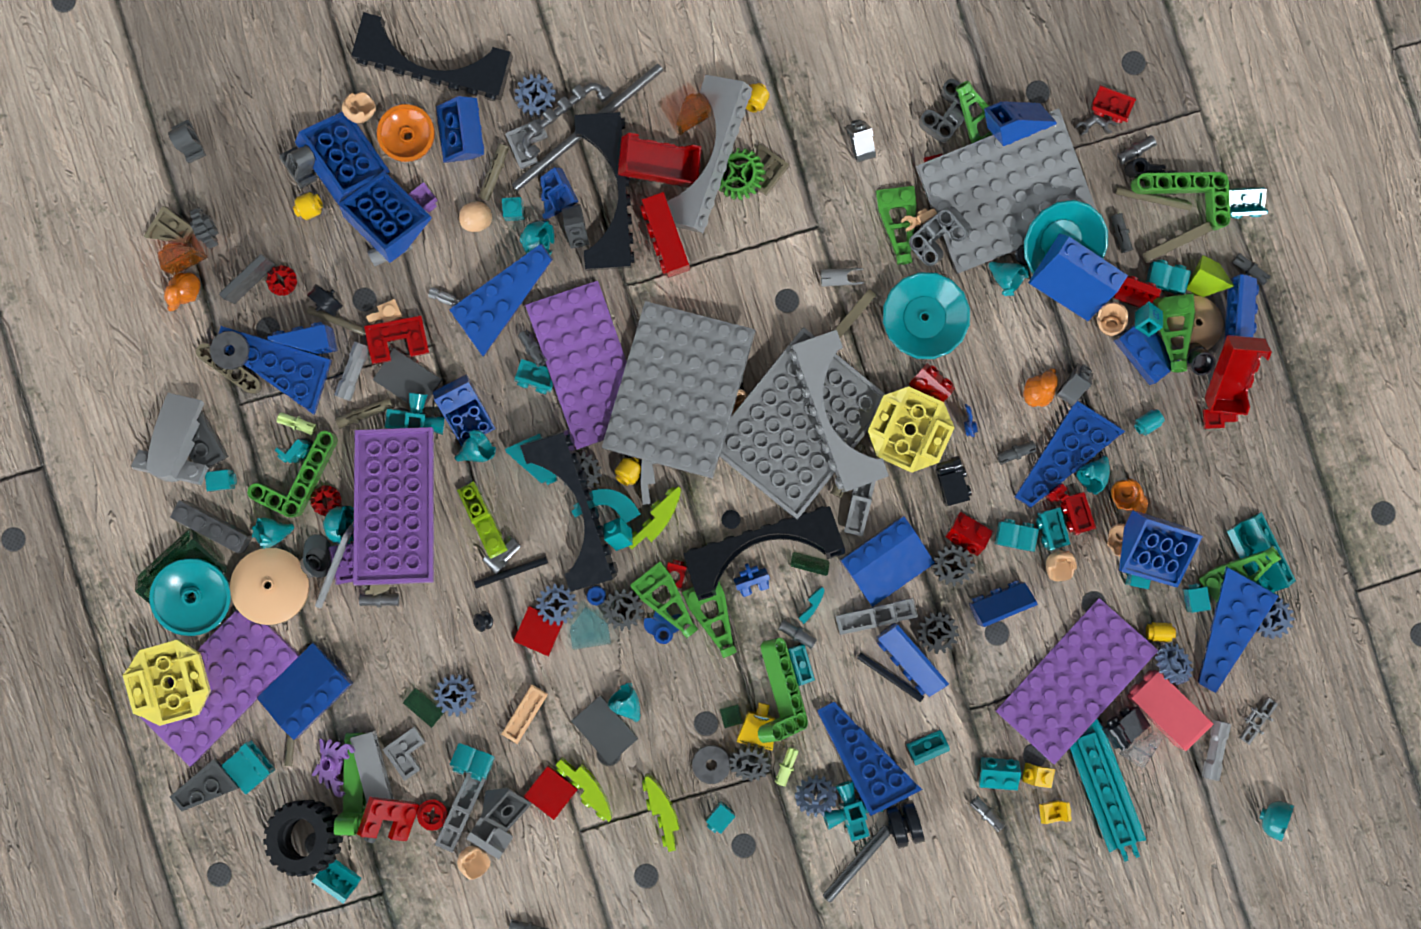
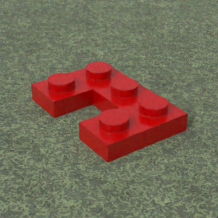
[364,316,429,365]
[357,797,420,841]

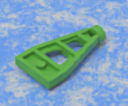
[955,81,993,144]
[876,186,917,265]
[1154,294,1195,373]
[1199,546,1281,603]
[630,562,698,639]
[682,582,737,658]

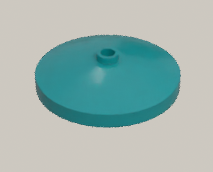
[149,558,231,636]

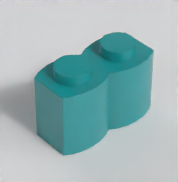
[1145,259,1191,295]
[994,519,1039,552]
[449,743,495,782]

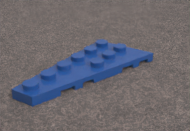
[817,702,923,816]

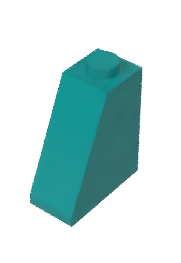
[505,433,558,485]

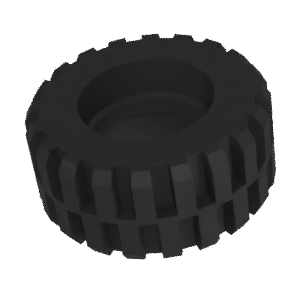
[263,800,343,877]

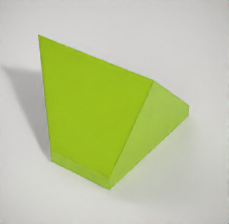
[1186,255,1234,297]

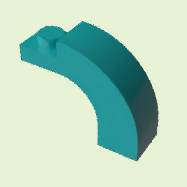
[571,489,641,523]

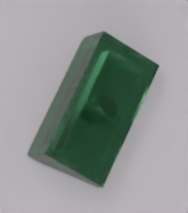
[790,552,830,576]

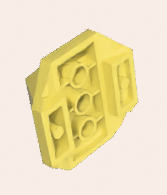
[867,386,955,473]
[123,639,211,726]

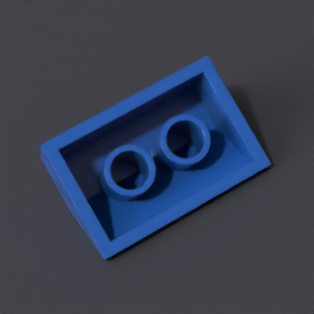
[436,96,484,163]
[1114,324,1179,385]
[969,580,1038,627]

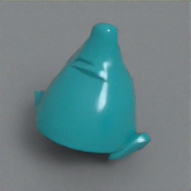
[988,261,1029,296]
[454,430,496,462]
[1076,456,1110,495]
[252,518,294,549]
[608,683,641,722]

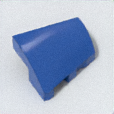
[540,167,579,220]

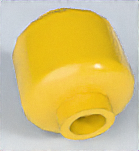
[746,83,770,113]
[293,192,323,220]
[614,457,641,486]

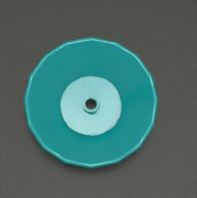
[1024,200,1108,274]
[883,272,970,359]

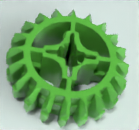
[719,148,765,200]

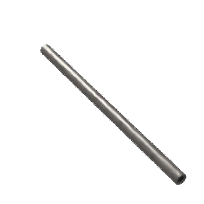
[511,63,663,192]

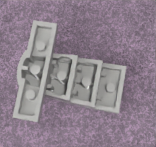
[131,393,209,485]

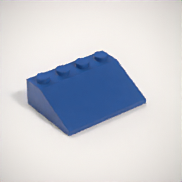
[295,112,390,204]
[338,171,432,263]
[1028,233,1128,321]
[1119,510,1203,588]
[840,516,935,607]
[257,643,353,740]

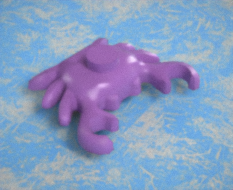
[312,739,355,797]

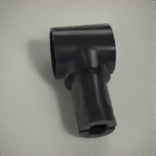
[1124,158,1166,178]

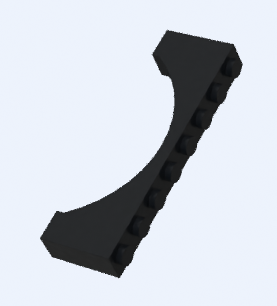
[351,12,513,101]
[574,112,635,271]
[520,430,618,592]
[683,506,845,601]

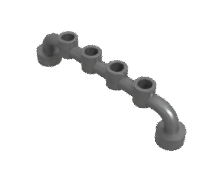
[522,83,613,161]

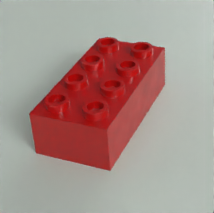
[618,132,702,188]
[640,192,690,278]
[1204,335,1272,415]

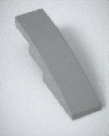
[844,456,878,536]
[641,460,657,505]
[836,598,918,635]
[435,773,486,853]

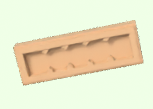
[501,684,548,744]

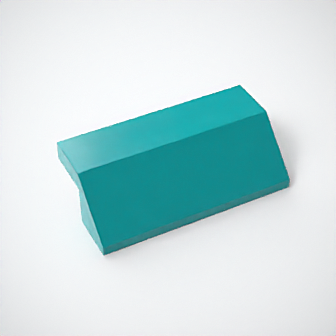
[1227,512,1296,592]

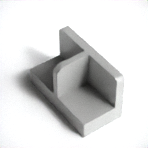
[466,817,513,859]

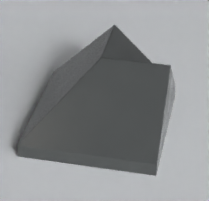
[481,788,532,832]

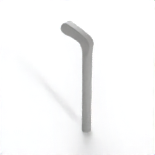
[315,521,354,608]

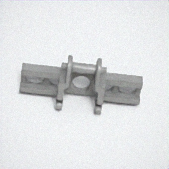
[1239,697,1278,745]

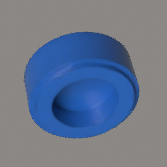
[587,586,606,606]

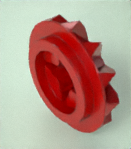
[266,265,297,296]
[310,485,341,516]
[417,799,448,831]

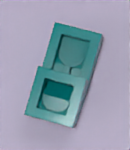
[798,586,825,624]

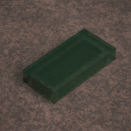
[403,688,445,728]

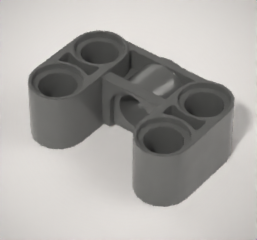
[919,79,975,142]
[909,206,972,266]

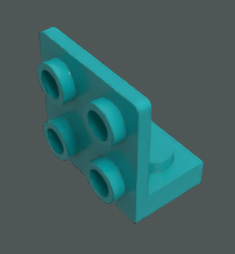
[222,740,276,794]

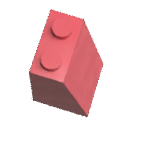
[1127,670,1214,751]

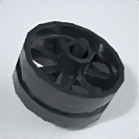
[307,284,343,317]

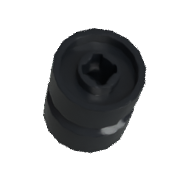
[1187,342,1216,376]

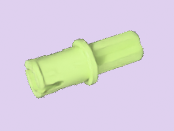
[277,412,316,435]
[774,747,798,786]

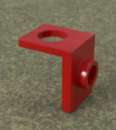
[667,559,687,588]

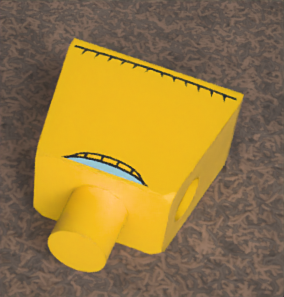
[736,702,775,751]

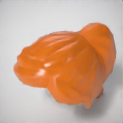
[164,272,200,311]
[1023,369,1058,407]
[1111,479,1149,514]

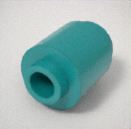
[1134,409,1165,436]

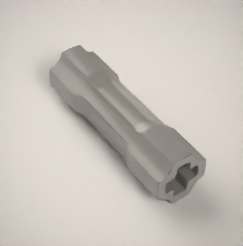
[334,341,369,401]
[1202,720,1231,781]

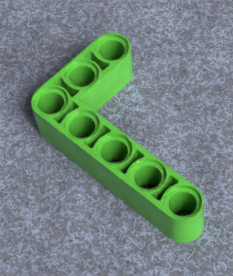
[1131,172,1230,231]
[247,431,338,517]
[758,638,808,743]
[334,733,366,836]

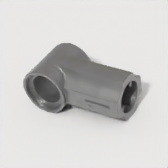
[482,535,521,574]

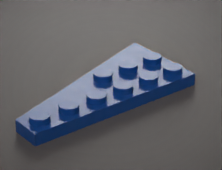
[449,244,553,356]
[218,326,332,415]
[1014,401,1125,507]
[1198,566,1279,693]

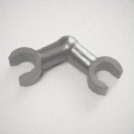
[1075,114,1117,135]

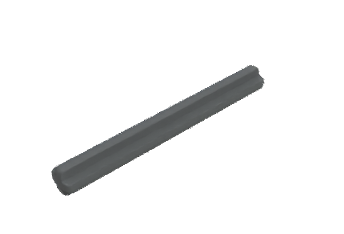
[823,825,891,902]

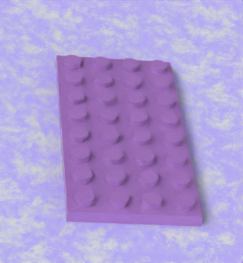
[525,281,627,450]
[353,427,434,586]
[996,598,1159,765]
[139,610,300,767]

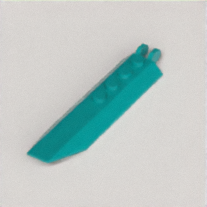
[1070,719,1146,862]

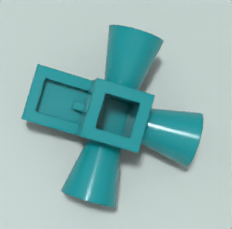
[385,392,445,435]
[823,780,884,842]

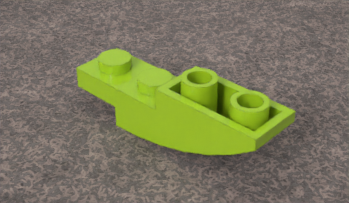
[457,481,508,559]
[629,486,681,550]
[556,757,613,822]
[642,774,680,852]

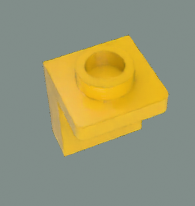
[1022,763,1055,788]
[1039,800,1072,824]

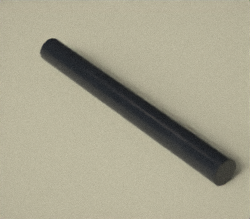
[474,556,549,589]
[857,652,924,702]

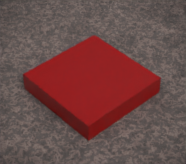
[514,606,564,657]
[524,765,578,820]

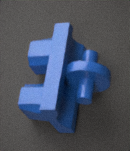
[733,563,770,597]

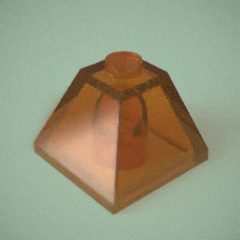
[676,93,711,136]
[157,243,208,275]

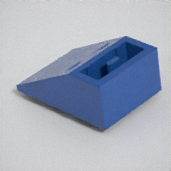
[984,101,1057,146]
[267,322,338,355]
[433,374,496,446]

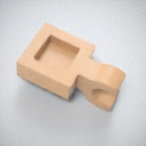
[901,208,937,232]
[366,299,403,325]

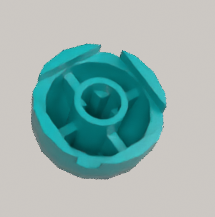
[520,221,555,255]
[323,506,354,544]
[1259,801,1295,842]

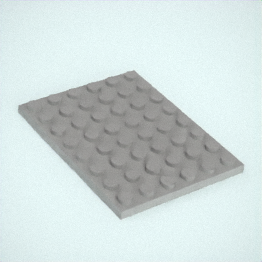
[915,108,1096,274]
[602,301,756,479]
[719,327,886,519]

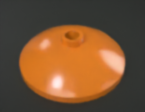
[377,104,435,162]

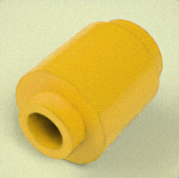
[1146,622,1176,642]

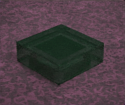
[720,704,743,728]

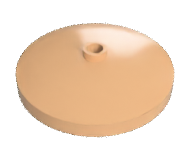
[230,548,310,625]

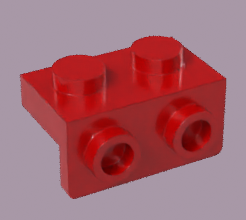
[1091,85,1136,123]
[1113,275,1162,308]
[909,363,955,402]
[1060,492,1096,535]
[945,512,993,556]

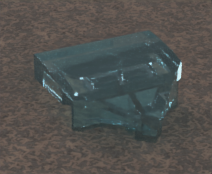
[570,607,611,650]

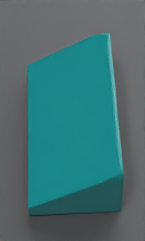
[787,644,815,686]
[906,730,950,766]

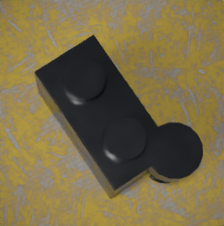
[935,456,972,506]
[1102,706,1151,750]

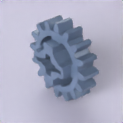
[514,74,556,117]
[536,584,578,626]
[1256,598,1295,639]
[1155,642,1193,685]
[434,674,477,717]
[795,775,837,817]

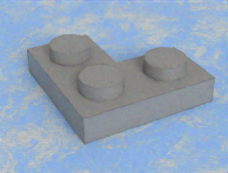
[505,119,548,169]
[382,726,426,781]

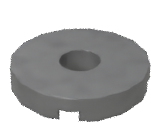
[210,331,250,370]
[692,745,730,784]

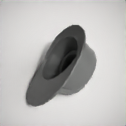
[300,534,332,578]

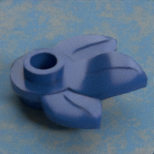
[964,404,978,437]
[644,609,681,644]

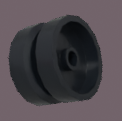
[886,800,925,849]

